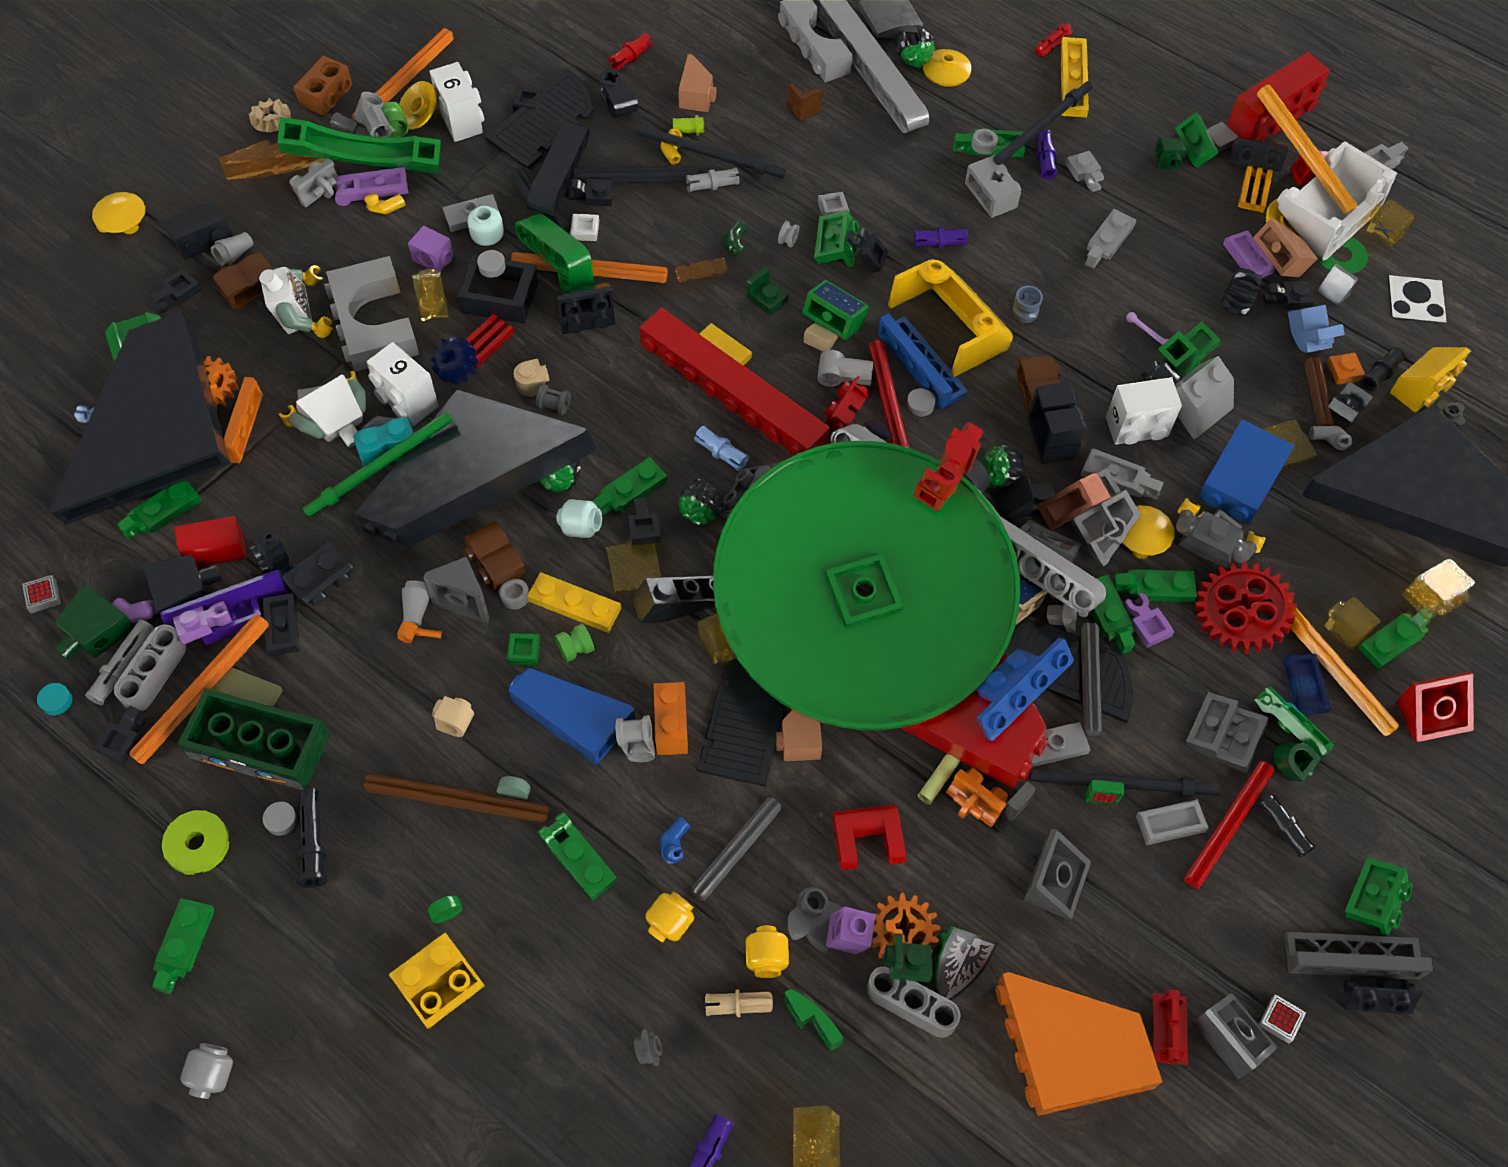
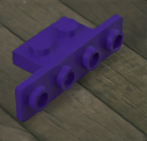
[160,570,288,645]

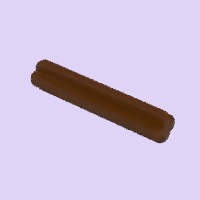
[1304,357,1335,426]

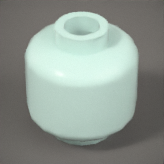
[467,206,504,246]
[557,499,602,538]

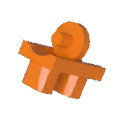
[946,768,1008,827]

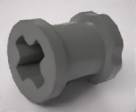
[535,384,571,415]

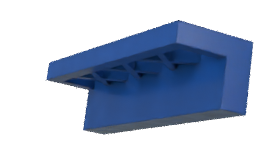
[878,313,968,410]

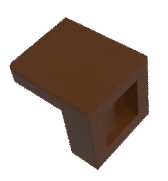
[787,83,823,121]

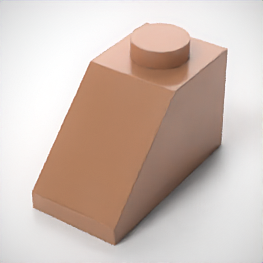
[679,54,717,112]
[1253,219,1318,277]
[776,710,822,761]

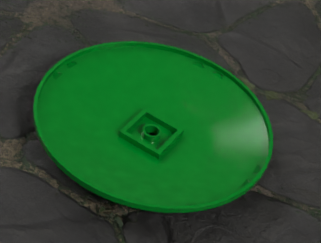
[713,441,1020,730]

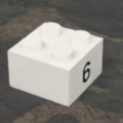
[429,62,484,142]
[366,342,439,426]
[1105,377,1182,445]

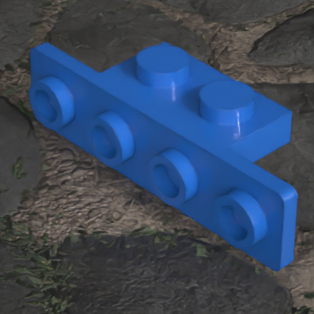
[977,638,1074,741]

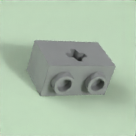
[965,155,1021,218]

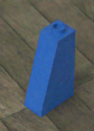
[509,668,636,766]

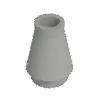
[211,232,253,266]
[402,581,430,627]

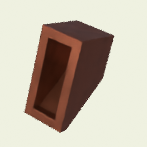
[1037,472,1111,530]

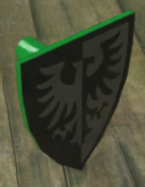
[936,926,999,1000]

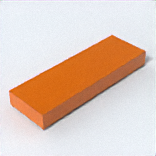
[224,377,263,463]

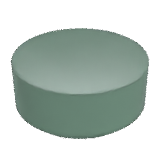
[497,776,530,801]

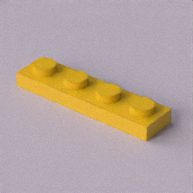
[1061,37,1089,118]

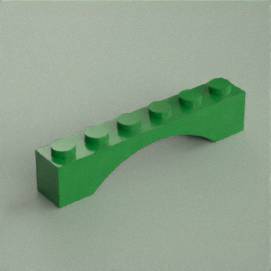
[277,117,441,175]

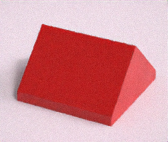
[1396,672,1474,742]

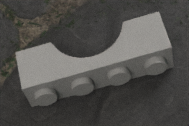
[778,0,852,83]

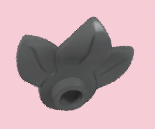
[787,887,842,953]

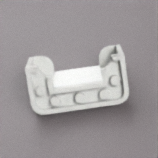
[1277,141,1397,261]

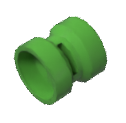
[381,102,409,138]
[555,623,595,663]

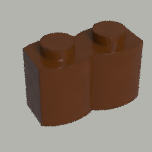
[213,253,273,310]
[1016,355,1061,413]
[463,521,526,591]

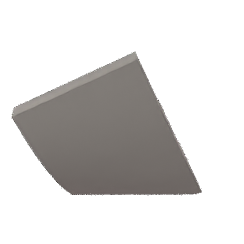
[1070,468,1141,567]

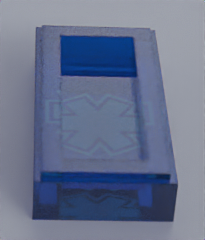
[1283,654,1331,715]

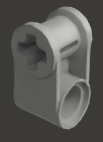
[615,715,655,762]

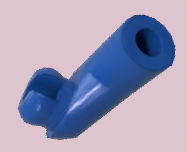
[660,817,691,864]

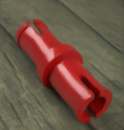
[608,33,653,71]

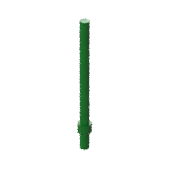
[303,411,454,517]

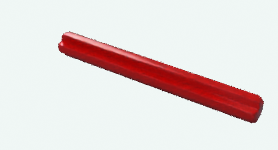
[868,340,909,448]
[1184,761,1274,889]

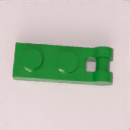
[537,812,618,902]

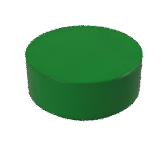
[427,895,463,923]

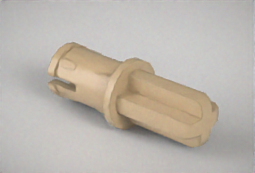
[705,989,773,1017]

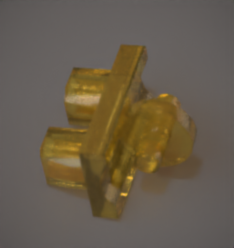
[413,269,449,321]

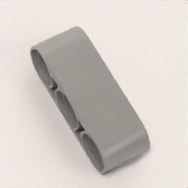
[114,624,186,711]
[866,966,960,1038]

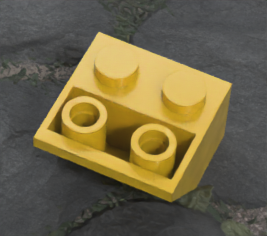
[1389,347,1471,413]
[389,932,484,1029]

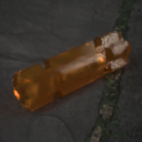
[675,257,727,282]

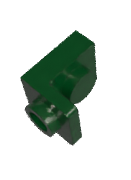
[747,267,789,316]
[884,933,932,982]

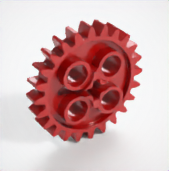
[1195,562,1297,655]

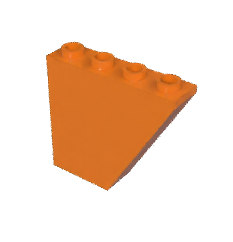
[995,972,1162,1116]

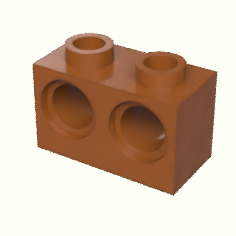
[293,55,353,116]

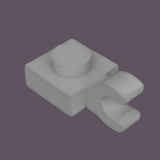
[1065,151,1104,192]

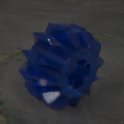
[430,336,479,385]

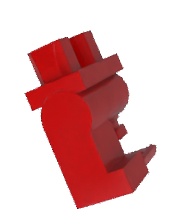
[913,422,983,512]

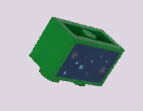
[802,280,869,340]

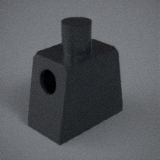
[143,555,222,617]

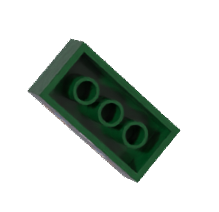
[178,688,330,790]

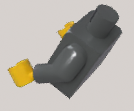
[1176,498,1266,571]

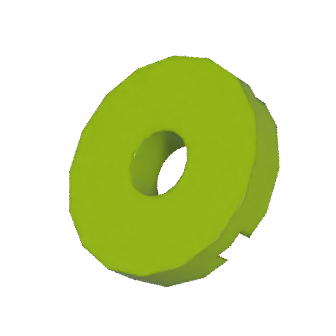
[162,810,229,875]

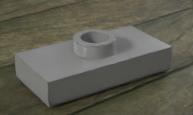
[443,194,500,232]
[1031,722,1091,767]

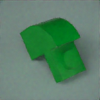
[1158,321,1221,376]

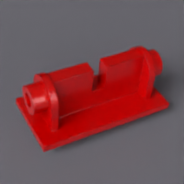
[823,376,868,431]
[1152,990,1188,1065]

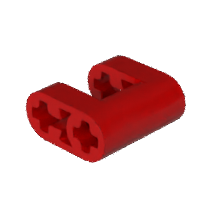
[832,804,906,871]

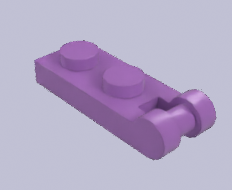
[334,167,409,206]

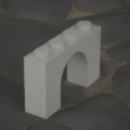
[324,256,420,372]

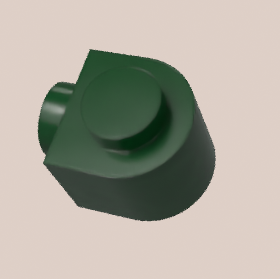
[1155,138,1186,169]
[1274,743,1321,781]

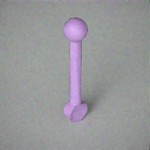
[1126,312,1169,346]

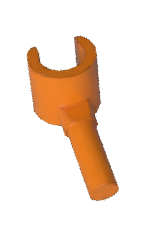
[397,621,442,643]

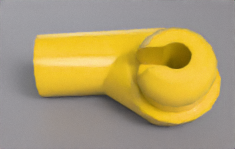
[661,129,682,165]
[364,193,406,215]

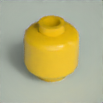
[645,891,694,943]
[746,925,789,978]

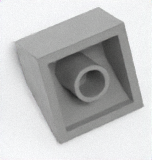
[1175,356,1234,439]

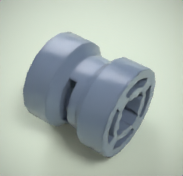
[1012,285,1043,323]

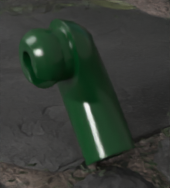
[723,221,747,256]

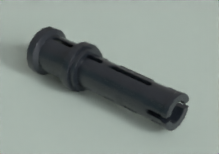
[296,788,328,888]

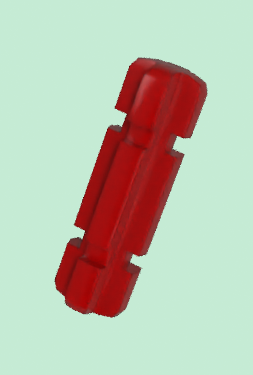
[1034,23,1072,57]

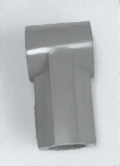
[354,92,393,138]
[817,350,873,387]

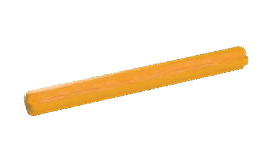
[1257,84,1357,215]
[1267,601,1399,736]

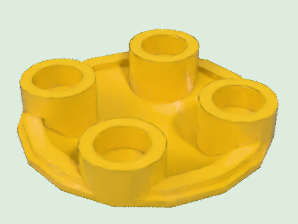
[92,192,145,234]
[1122,505,1175,559]

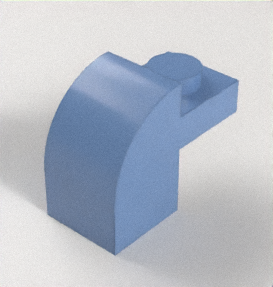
[1288,305,1345,353]

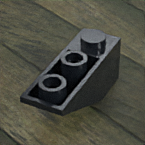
[631,576,715,623]

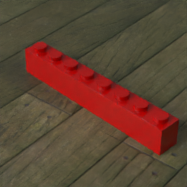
[640,308,830,456]

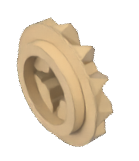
[249,98,291,132]

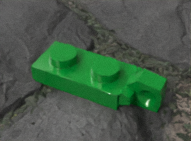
[953,129,1025,157]
[593,457,668,516]
[117,480,202,540]
[1112,569,1197,602]
[1091,575,1135,654]
[1358,606,1436,670]
[1255,686,1334,758]
[152,898,215,994]

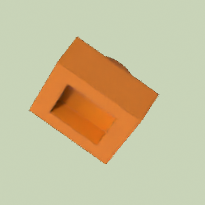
[1326,353,1365,385]

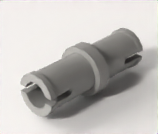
[686,168,739,192]

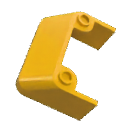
[888,259,1013,378]

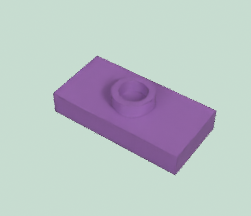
[1223,230,1276,278]

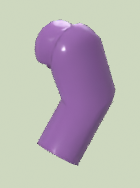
[112,598,158,624]

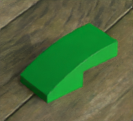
[783,989,844,1052]

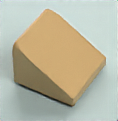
[804,322,839,352]

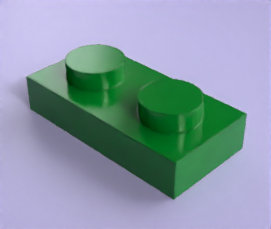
[1175,112,1219,168]

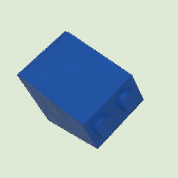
[1198,419,1295,525]

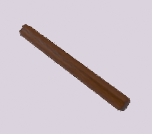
[364,773,550,823]

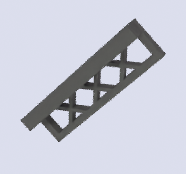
[1284,932,1433,979]

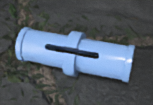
[694,426,749,471]

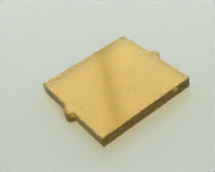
[1263,419,1317,469]
[606,541,661,594]

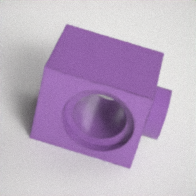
[408,226,454,273]
[826,907,875,954]

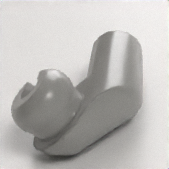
[1309,426,1352,451]

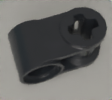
[600,69,638,118]

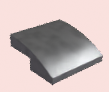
[857,0,923,39]
[1186,692,1268,773]

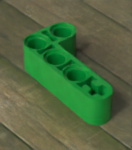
[515,213,595,291]

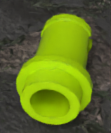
[673,115,704,136]

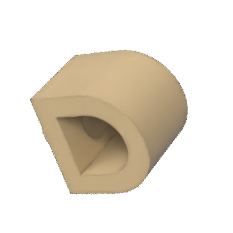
[514,359,549,397]
[432,696,474,737]

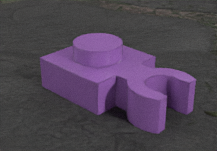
[1124,593,1174,648]
[173,601,232,645]

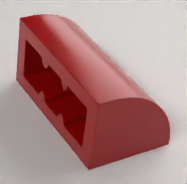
[174,516,246,567]

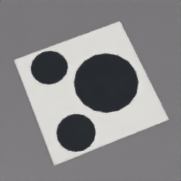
[1389,275,1446,322]

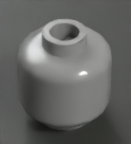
[180,1043,233,1099]

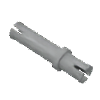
[85,619,155,705]

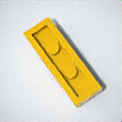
[527,572,621,633]

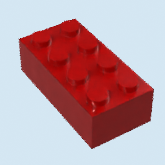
[1227,52,1330,141]

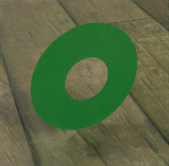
[1317,237,1368,274]

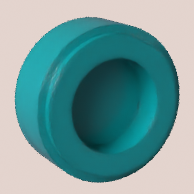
[37,683,72,716]

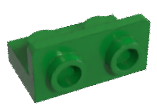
[814,210,859,268]
[1345,857,1413,936]

